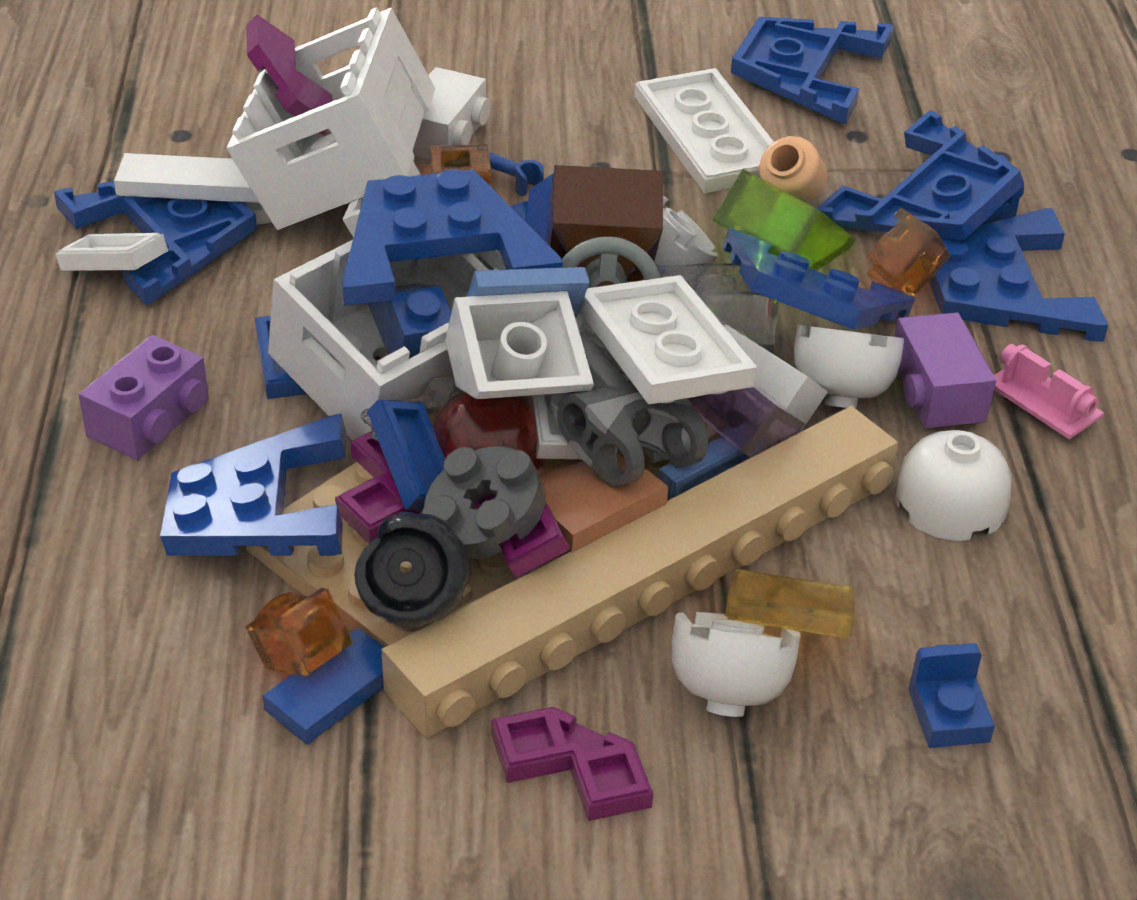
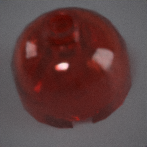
[433,392,545,470]

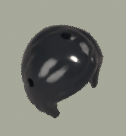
[354,512,471,630]

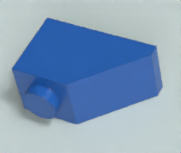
[367,283,452,359]

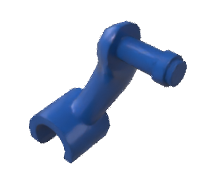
[444,149,544,196]

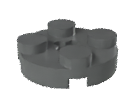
[422,446,546,559]

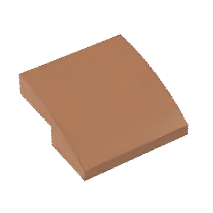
[539,453,668,552]

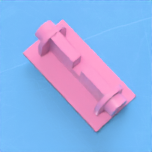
[994,344,1104,439]

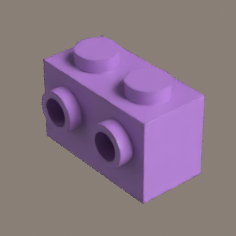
[894,312,997,428]
[79,335,209,460]

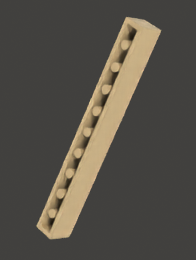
[381,406,899,739]

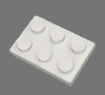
[579,275,758,405]

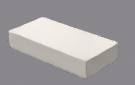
[55,233,168,271]

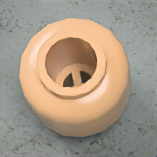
[759,136,828,207]

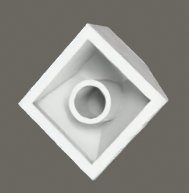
[445,291,594,399]

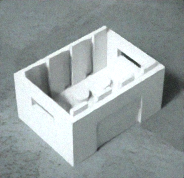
[226,7,436,230]
[268,240,506,440]

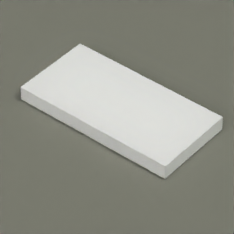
[634,68,774,194]

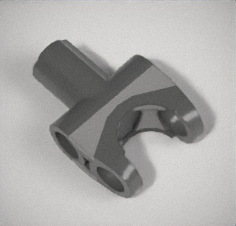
[557,332,708,486]

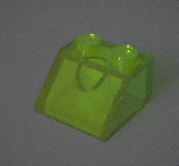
[712,169,856,271]

